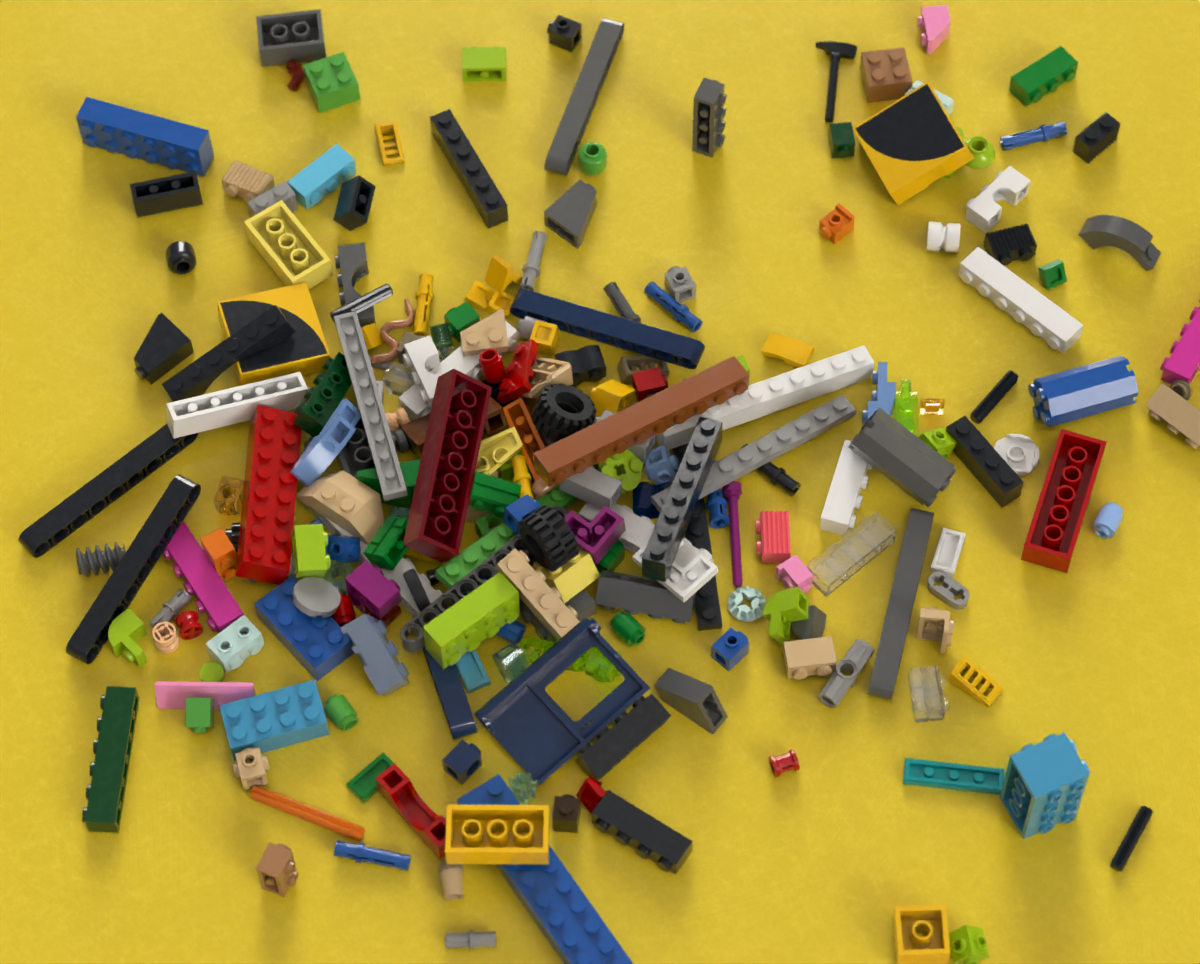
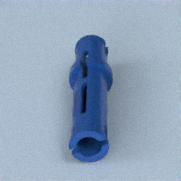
[1000,121,1067,151]
[644,282,703,332]
[334,840,411,871]

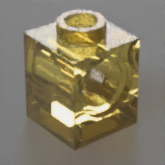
[214,476,244,516]

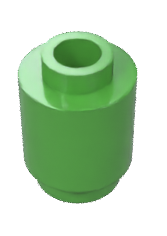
[324,694,359,732]

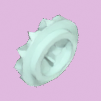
[728,585,766,622]

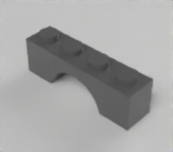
[335,243,376,328]

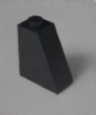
[134,313,194,385]

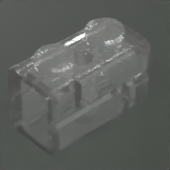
[908,666,949,722]

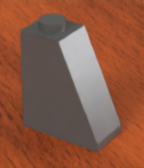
[544,179,597,249]
[654,668,728,734]

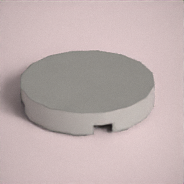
[292,577,340,618]

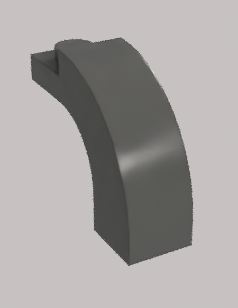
[1079,215,1161,271]

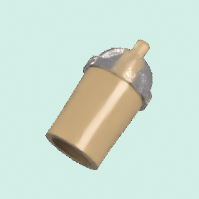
[438,858,464,900]

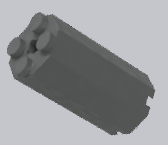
[848,408,956,507]

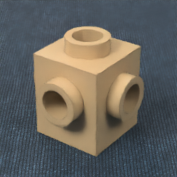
[233,747,270,790]

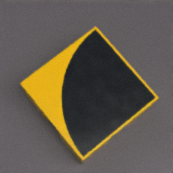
[852,81,975,205]
[217,282,330,386]

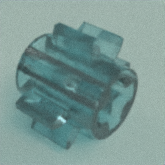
[508,771,538,804]

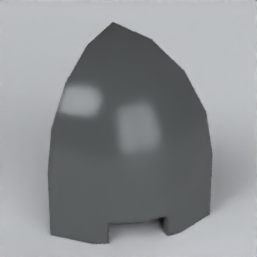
[792,605,826,640]

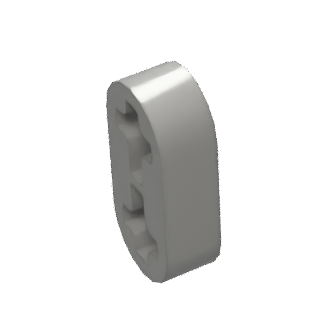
[927,571,969,610]

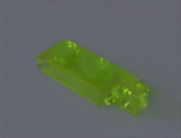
[894,380,919,437]

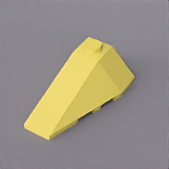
[475,427,524,475]

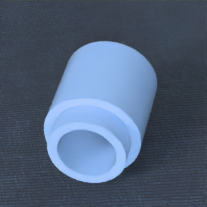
[1092,502,1123,539]

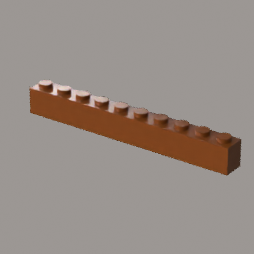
[534,356,750,487]

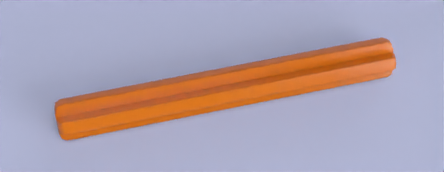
[250,785,365,841]

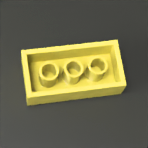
[244,200,333,290]

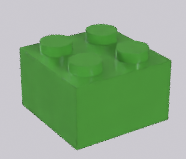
[303,52,360,113]

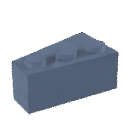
[340,614,410,697]

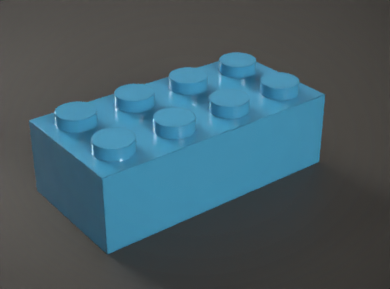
[219,679,330,761]

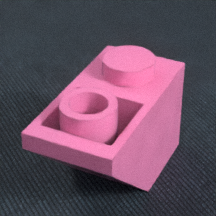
[917,5,951,54]

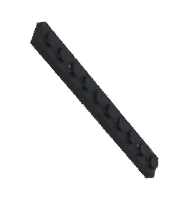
[672,443,722,631]

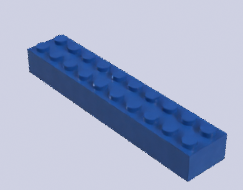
[457,774,633,964]

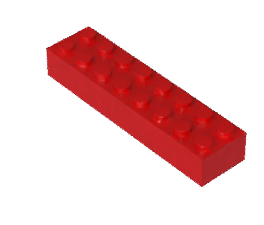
[235,405,302,585]

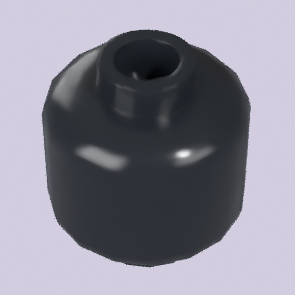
[166,241,196,274]

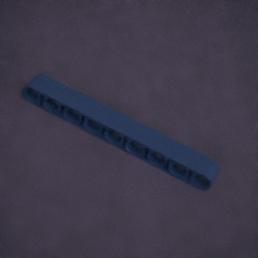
[510,289,705,369]

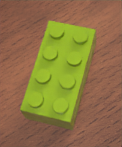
[423,572,520,669]

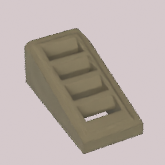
[617,356,669,385]

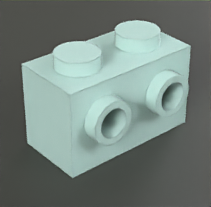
[206,615,264,674]

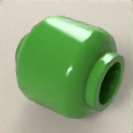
[578,142,607,175]

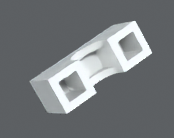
[965,166,1031,234]
[402,335,447,410]

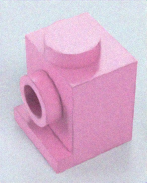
[776,554,813,594]

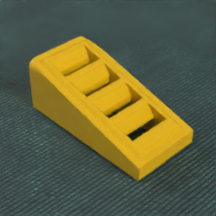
[375,121,405,166]
[948,656,1003,708]

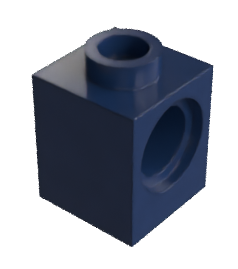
[442,740,482,785]

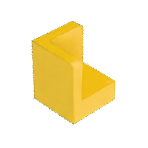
[529,320,560,356]
[361,323,383,350]

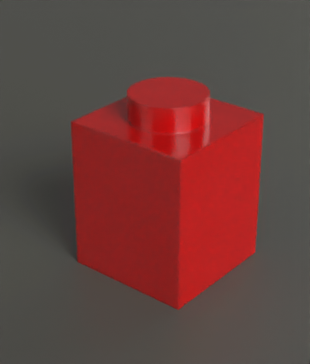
[632,367,668,402]

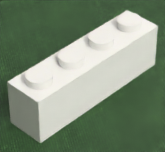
[819,439,873,536]

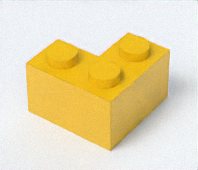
[589,379,636,425]

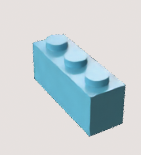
[287,144,356,210]

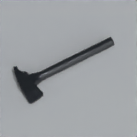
[815,41,857,123]

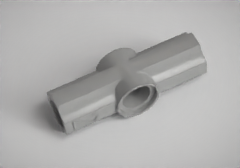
[818,639,874,708]

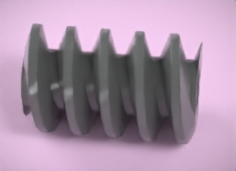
[76,542,126,577]

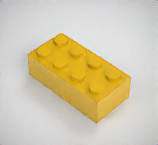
[445,805,550,865]

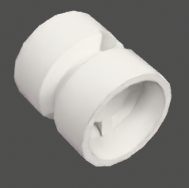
[926,221,960,253]

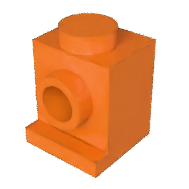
[819,203,855,244]

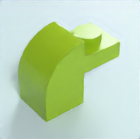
[762,587,809,646]
[108,608,147,668]

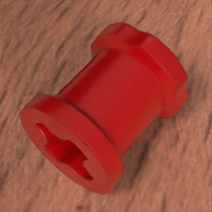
[769,749,800,777]

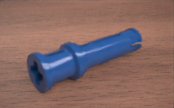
[706,460,730,529]

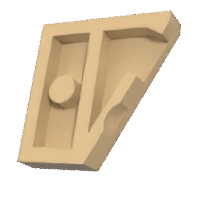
[460,309,509,356]

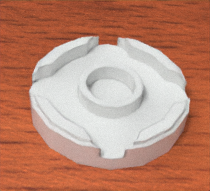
[994,433,1040,477]

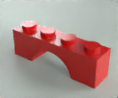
[375,763,446,860]

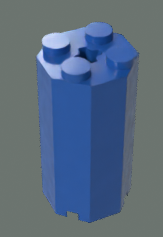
[1028,356,1138,427]

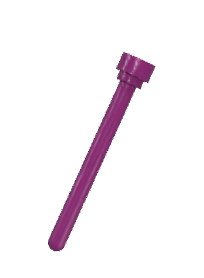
[723,481,743,588]

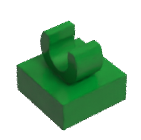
[1038,259,1067,290]

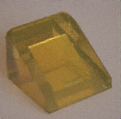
[919,399,945,414]

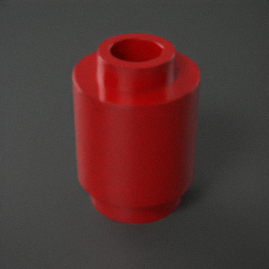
[479,349,507,383]
[331,593,356,627]

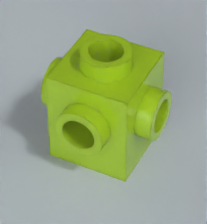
[918,427,957,459]
[949,925,989,964]

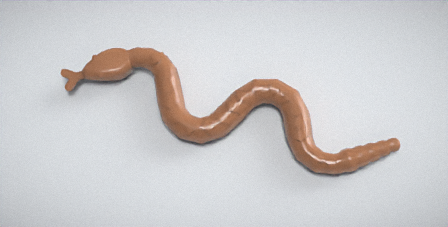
[369,299,415,386]

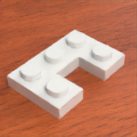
[632,539,718,602]

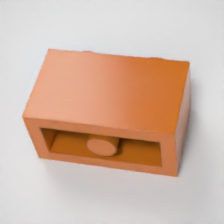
[200,528,237,581]

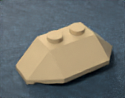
[521,356,573,398]
[296,470,384,545]

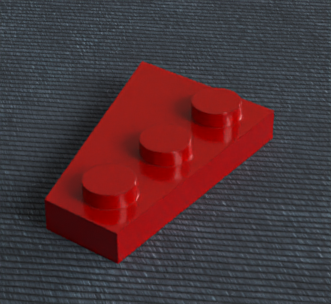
[496,339,539,404]

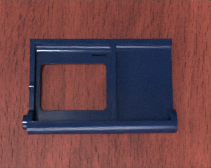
[475,618,650,786]

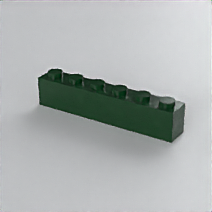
[82,686,139,833]

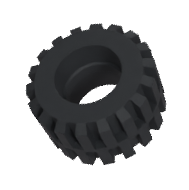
[532,384,597,442]
[518,505,579,572]

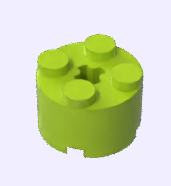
[593,449,643,497]

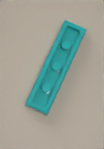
[903,758,1005,795]

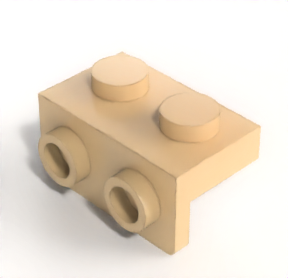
[916,607,954,654]

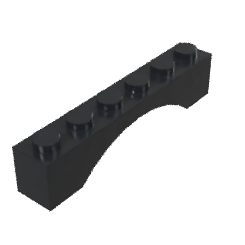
[162,305,296,402]

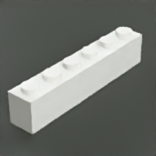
[958,247,1083,354]
[398,321,518,421]
[166,372,308,439]
[579,503,714,568]

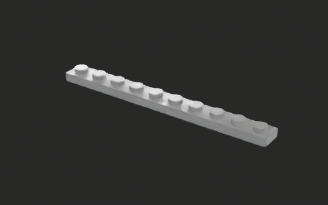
[334,311,408,501]
[651,394,856,512]

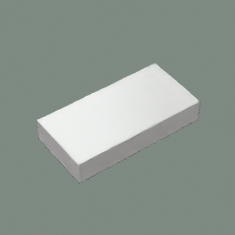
[930,527,966,577]

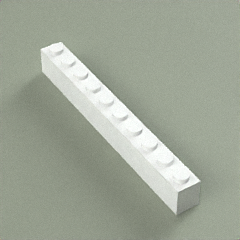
[655,345,874,450]

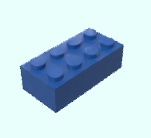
[254,576,354,681]

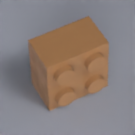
[860,47,913,103]

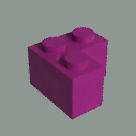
[564,506,626,565]
[345,560,401,619]

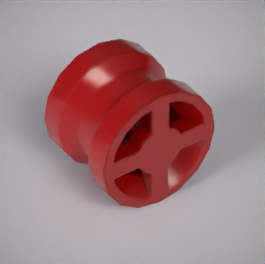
[175,610,204,640]

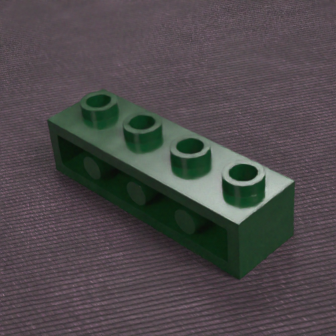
[292,352,352,437]

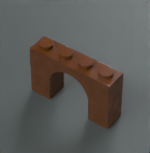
[400,396,509,459]

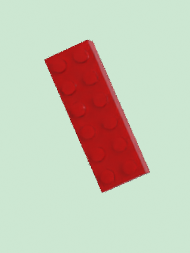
[1021,429,1107,573]

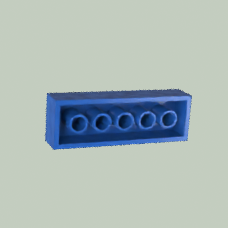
[76,97,214,177]

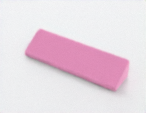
[155,681,256,709]

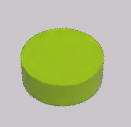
[199,662,225,682]

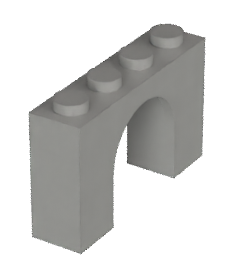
[559,409,655,510]

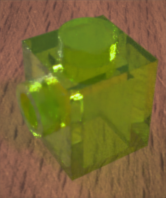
[585,647,622,684]

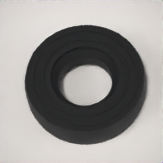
[403,569,431,612]

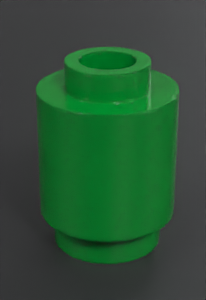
[610,611,645,646]

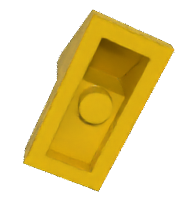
[485,253,522,293]

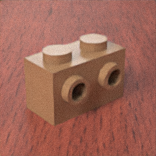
[256,842,299,897]

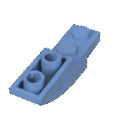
[862,362,896,424]
[290,399,361,487]

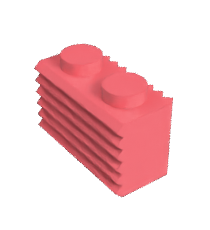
[755,511,791,563]

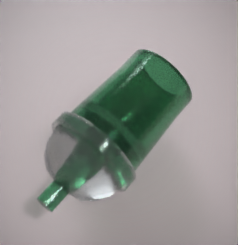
[430,323,456,361]

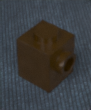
[552,794,581,833]

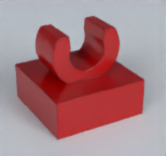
[576,777,607,813]

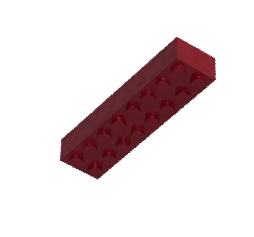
[403,369,492,563]

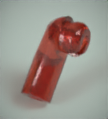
[286,60,305,92]

